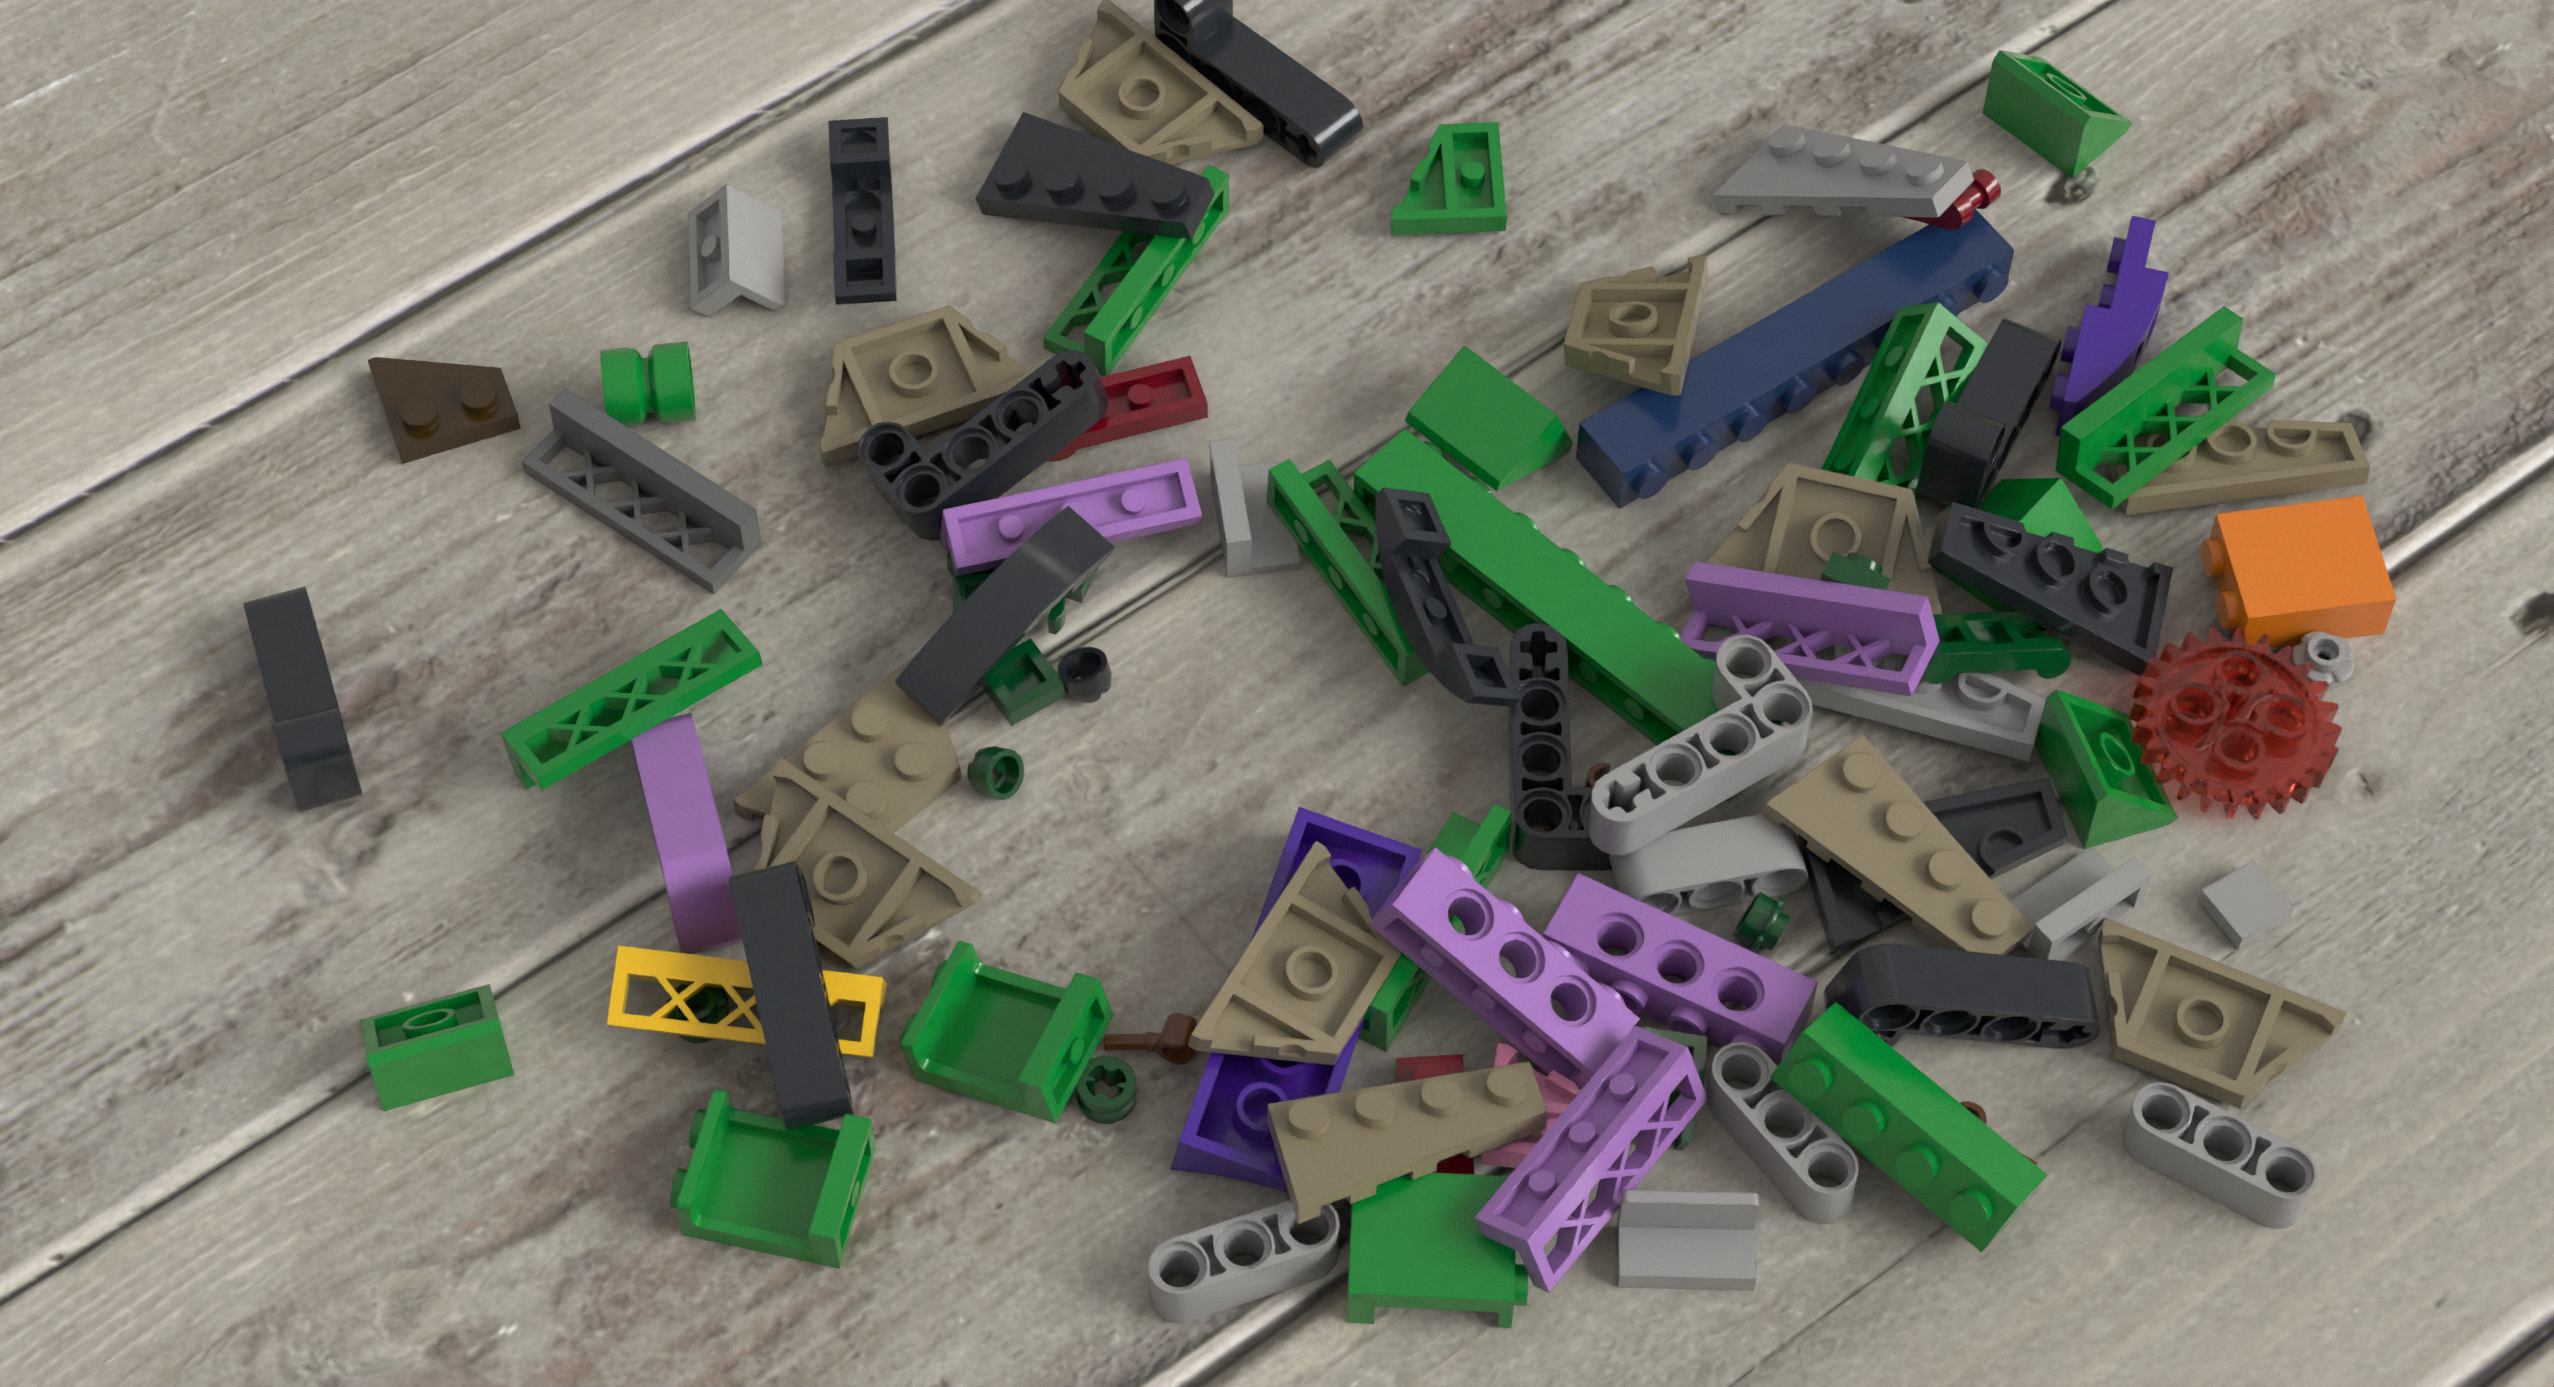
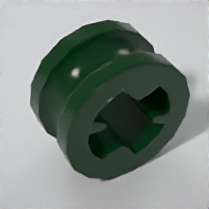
[1076,1056,1137,1124]

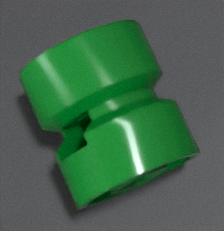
[600,341,696,428]

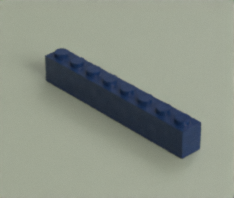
[1576,209,2014,509]

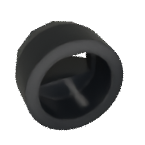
[1058,647,1112,703]

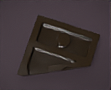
[367,357,521,464]

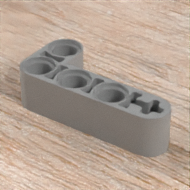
[1588,635,1812,855]

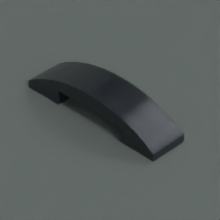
[828,117,897,305]
[1375,488,1521,707]
[895,506,1115,726]

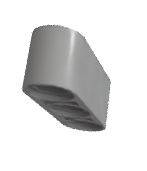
[1609,814,1809,917]
[1706,1042,1859,1224]
[2122,1082,2318,1229]
[1148,1200,1340,1323]

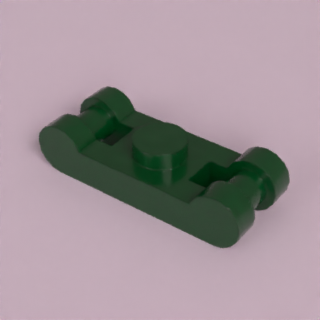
[1923,611,2072,684]

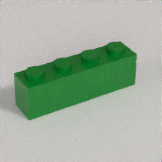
[1770,1002,2047,1253]

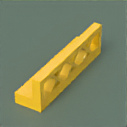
[607,945,888,1059]

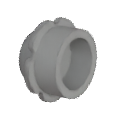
[2291,631,2354,691]

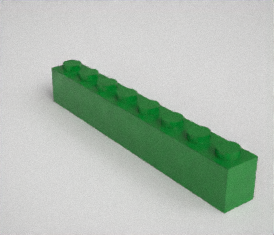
[1353,429,1784,802]

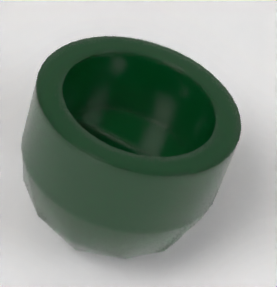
[967,746,1024,800]

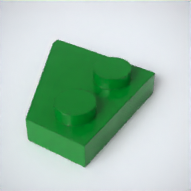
[1391,122,1507,235]

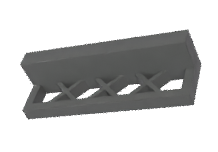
[522,388,762,594]

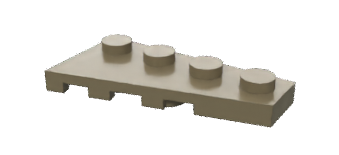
[2107,415,2370,515]
[1761,734,2034,955]
[1267,1061,1548,1224]

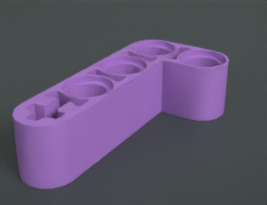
[631,713,742,954]

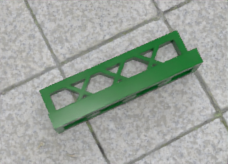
[1043,165,1229,377]
[1821,302,1988,497]
[2055,306,2276,509]
[1266,458,1429,687]
[500,609,763,791]
[1358,804,1511,1052]

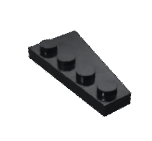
[975,112,1215,239]
[1927,502,2173,676]
[1797,777,2068,956]

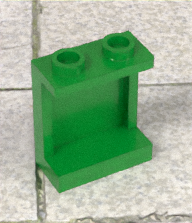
[901,941,1114,1124]
[670,1089,876,1269]
[1347,1173,1528,1328]

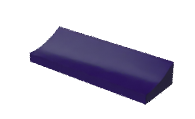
[1170,807,1422,1193]

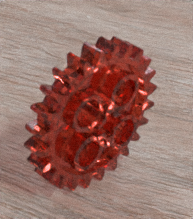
[2129,627,2342,820]

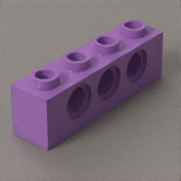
[1369,847,1640,1089]
[1543,873,1818,1066]

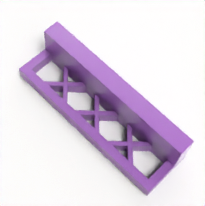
[940,458,1202,576]
[1680,561,1940,696]
[1475,1026,1708,1293]

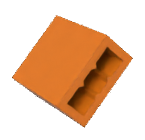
[2201,495,2396,652]

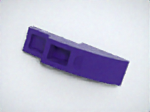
[2049,216,2169,437]

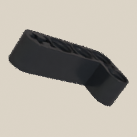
[1154,0,1364,168]
[1916,318,2062,510]
[858,350,1108,540]
[243,586,363,812]
[1508,623,1612,871]
[729,861,855,1131]
[1823,944,2101,1049]

